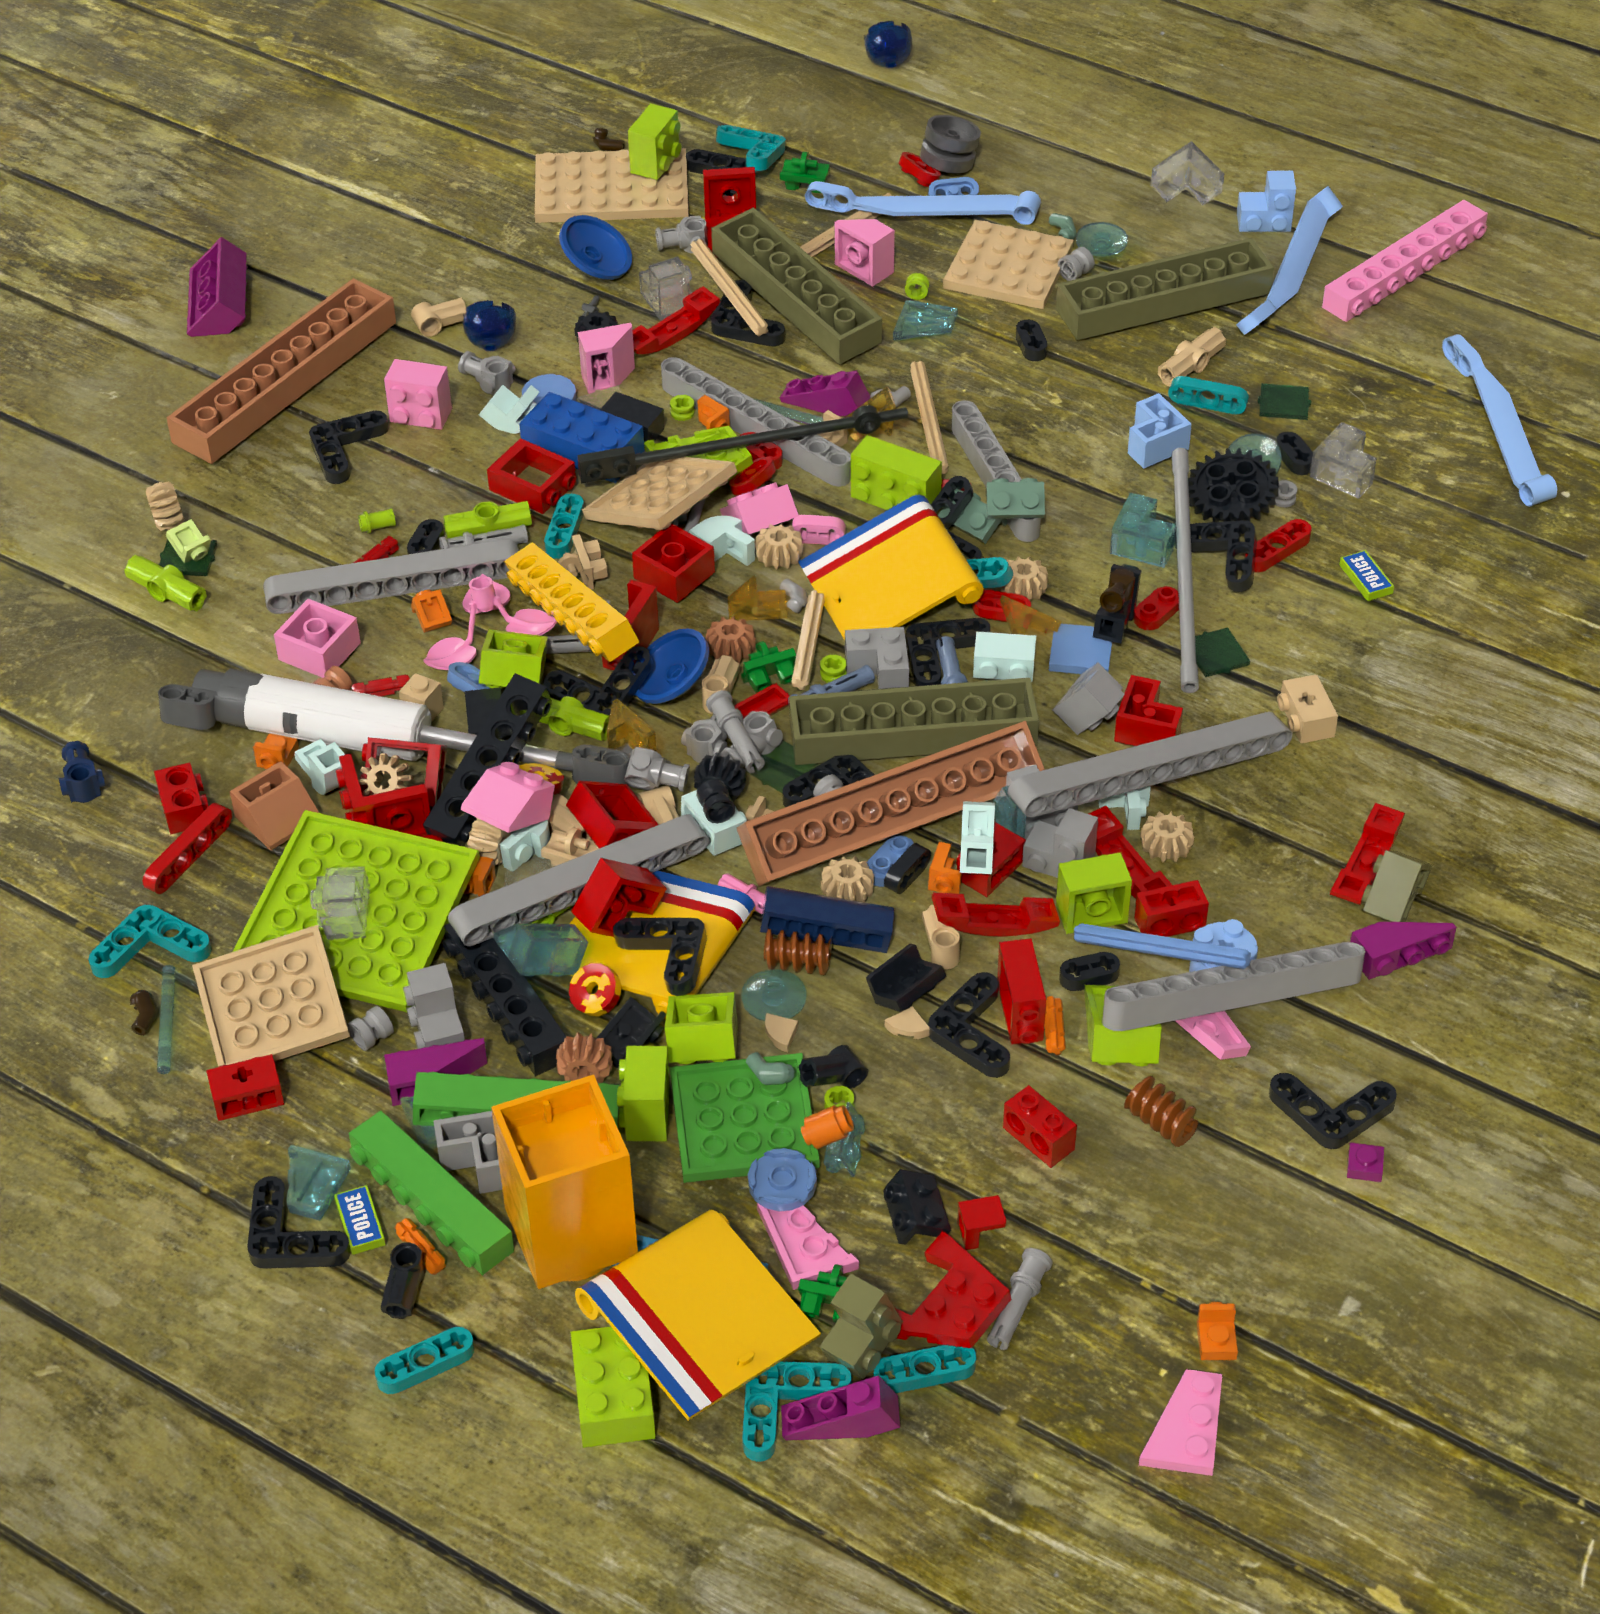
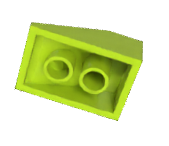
[1084,985,1162,1067]

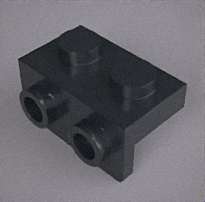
[866,943,947,1012]
[596,997,666,1069]
[883,1169,951,1245]

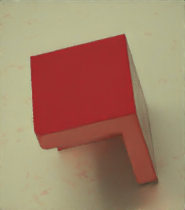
[957,1195,1006,1250]

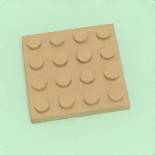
[943,220,1074,309]
[582,457,737,530]
[192,925,351,1067]

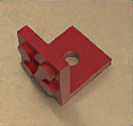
[703,167,756,258]
[335,754,430,837]

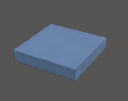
[1049,623,1112,674]

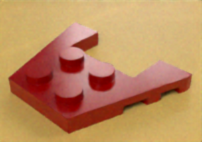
[895,1231,1012,1348]

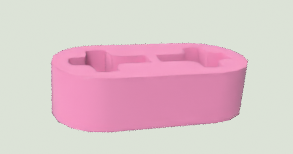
[792,515,846,545]

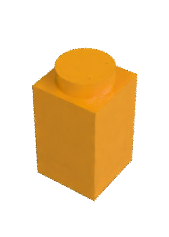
[491,1074,638,1289]

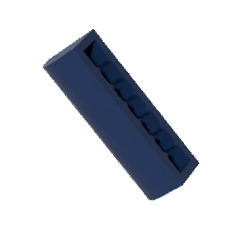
[760,886,894,953]

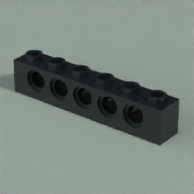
[423,673,552,847]
[442,923,566,1076]

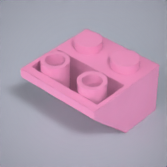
[578,323,635,395]
[720,482,799,534]

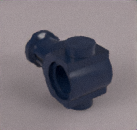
[59,741,106,803]

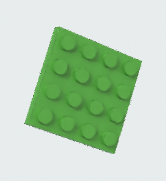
[669,1053,820,1183]

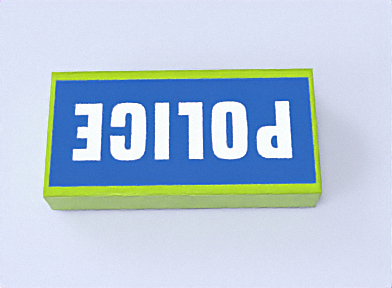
[1339,550,1394,601]
[334,1185,386,1255]

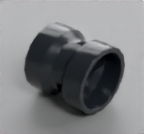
[696,779,736,823]

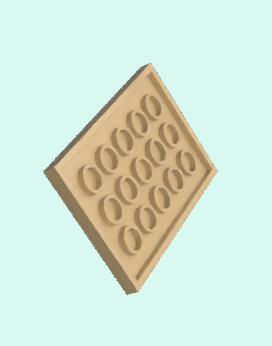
[535,148,689,223]

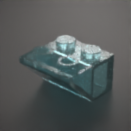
[493,923,588,976]

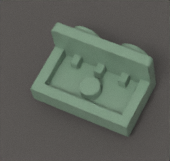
[986,478,1045,519]
[938,488,1008,544]

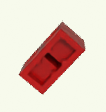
[154,762,209,835]
[1134,880,1209,937]
[1003,1085,1077,1168]

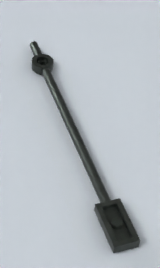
[577,405,908,484]

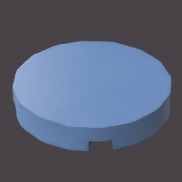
[522,374,576,404]
[748,1148,817,1212]

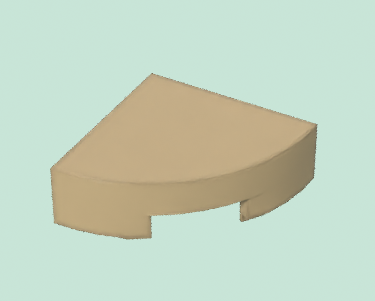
[885,1006,929,1039]
[765,1013,798,1053]

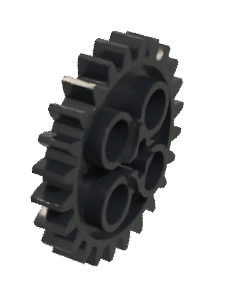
[1188,448,1279,522]

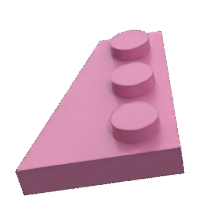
[1176,1011,1251,1060]
[757,1203,859,1290]
[1138,1369,1222,1476]

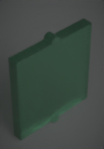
[1257,383,1311,420]
[159,539,217,576]
[1195,627,1250,677]
[746,740,819,793]

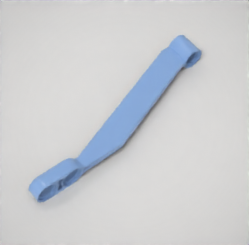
[805,181,1041,225]
[1236,186,1343,335]
[1442,334,1557,507]

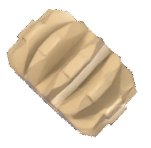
[145,481,184,531]
[755,523,803,570]
[1000,556,1048,601]
[359,753,413,796]
[1140,811,1194,863]
[467,818,511,866]
[821,855,874,902]

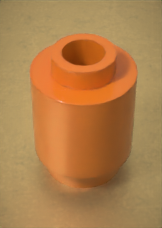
[801,1105,854,1149]

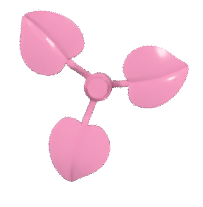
[423,574,557,670]

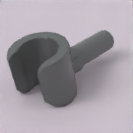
[582,295,600,316]

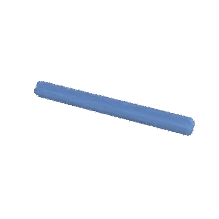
[1074,923,1251,969]

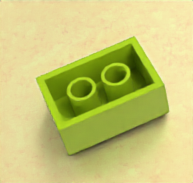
[851,435,942,510]
[570,1327,656,1448]

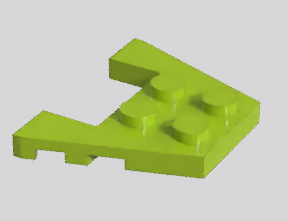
[644,425,753,508]

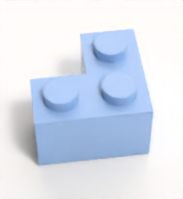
[1237,171,1296,232]
[1128,393,1192,469]

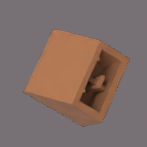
[230,761,319,851]

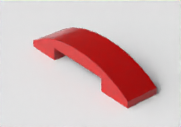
[632,286,720,354]
[1330,803,1405,905]
[1088,805,1172,899]
[932,892,1060,937]

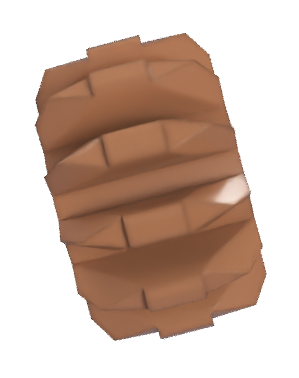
[706,616,756,664]
[556,1032,613,1083]

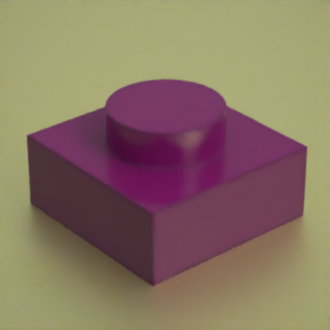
[1347,1143,1384,1182]

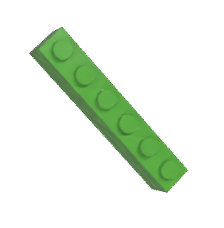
[413,1072,620,1126]
[349,1110,514,1275]

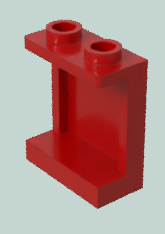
[602,580,659,670]

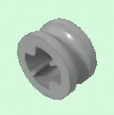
[1275,480,1297,508]

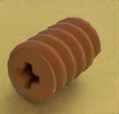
[764,928,833,976]
[1124,1076,1199,1147]

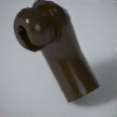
[593,128,625,151]
[130,990,159,1036]

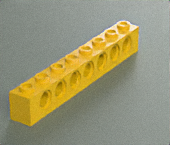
[504,542,639,662]

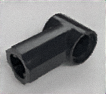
[798,1045,868,1089]
[381,1242,425,1319]

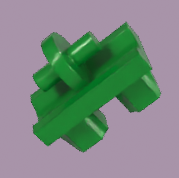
[780,151,830,193]
[741,641,797,693]
[798,1264,847,1323]

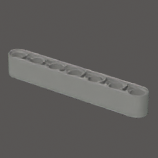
[952,400,1041,542]

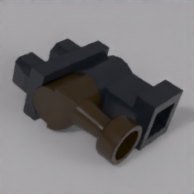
[1093,564,1142,644]

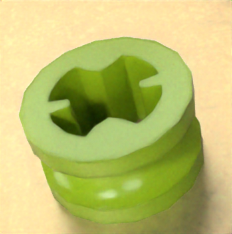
[905,273,930,300]
[670,395,695,421]
[820,655,846,683]
[824,1086,854,1115]

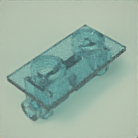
[823,1102,865,1177]

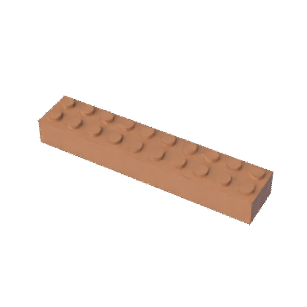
[166,278,396,464]
[736,721,1045,887]

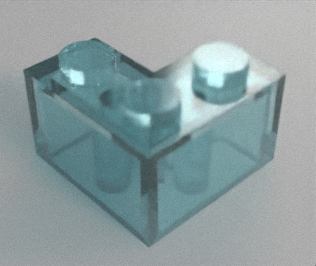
[1110,493,1176,568]

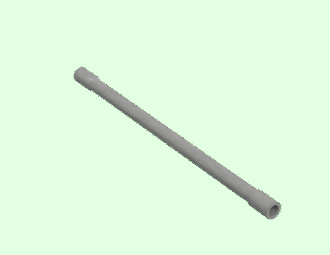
[1172,448,1199,693]

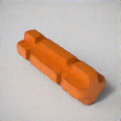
[1044,996,1066,1055]
[395,1218,446,1275]

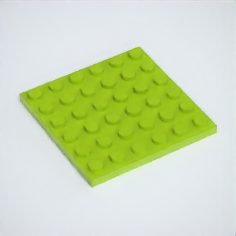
[233,810,480,1012]

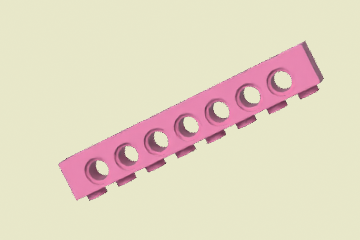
[1322,200,1488,322]

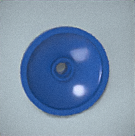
[559,215,632,280]
[632,628,709,704]

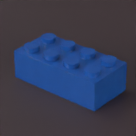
[519,392,645,484]

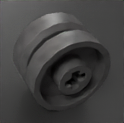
[920,115,981,173]

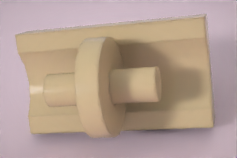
[558,534,608,590]
[541,827,599,867]

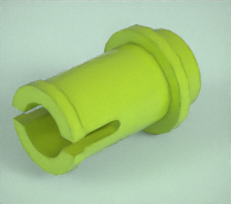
[358,508,396,534]

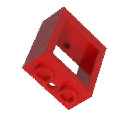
[487,438,577,514]
[359,737,447,807]
[566,781,659,849]
[997,938,1046,1045]

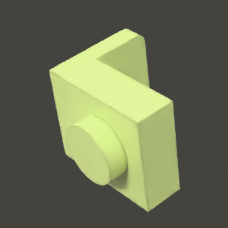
[166,519,211,563]

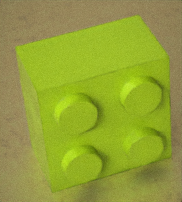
[628,103,682,180]
[479,629,548,688]
[1056,852,1132,934]
[665,992,738,1064]
[617,1046,670,1141]

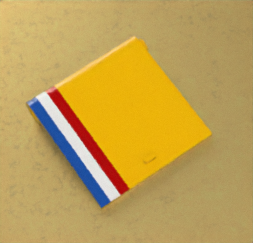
[798,495,984,640]
[540,871,755,1019]
[575,1210,821,1420]

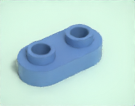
[928,177,979,196]
[447,662,489,692]
[867,836,914,887]

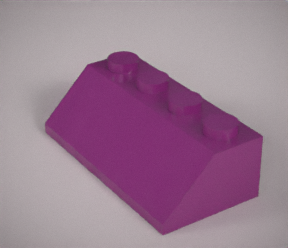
[187,237,247,337]

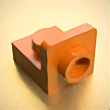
[697,395,730,429]
[411,589,452,633]
[253,733,299,769]
[928,842,962,894]
[1197,1302,1238,1360]

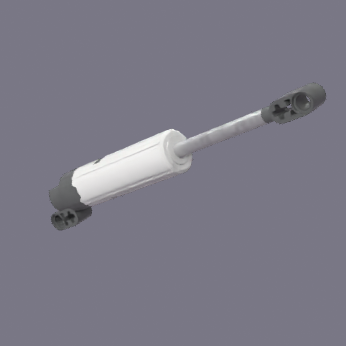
[158,668,629,786]

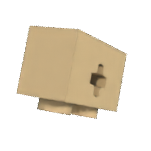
[1277,674,1338,744]

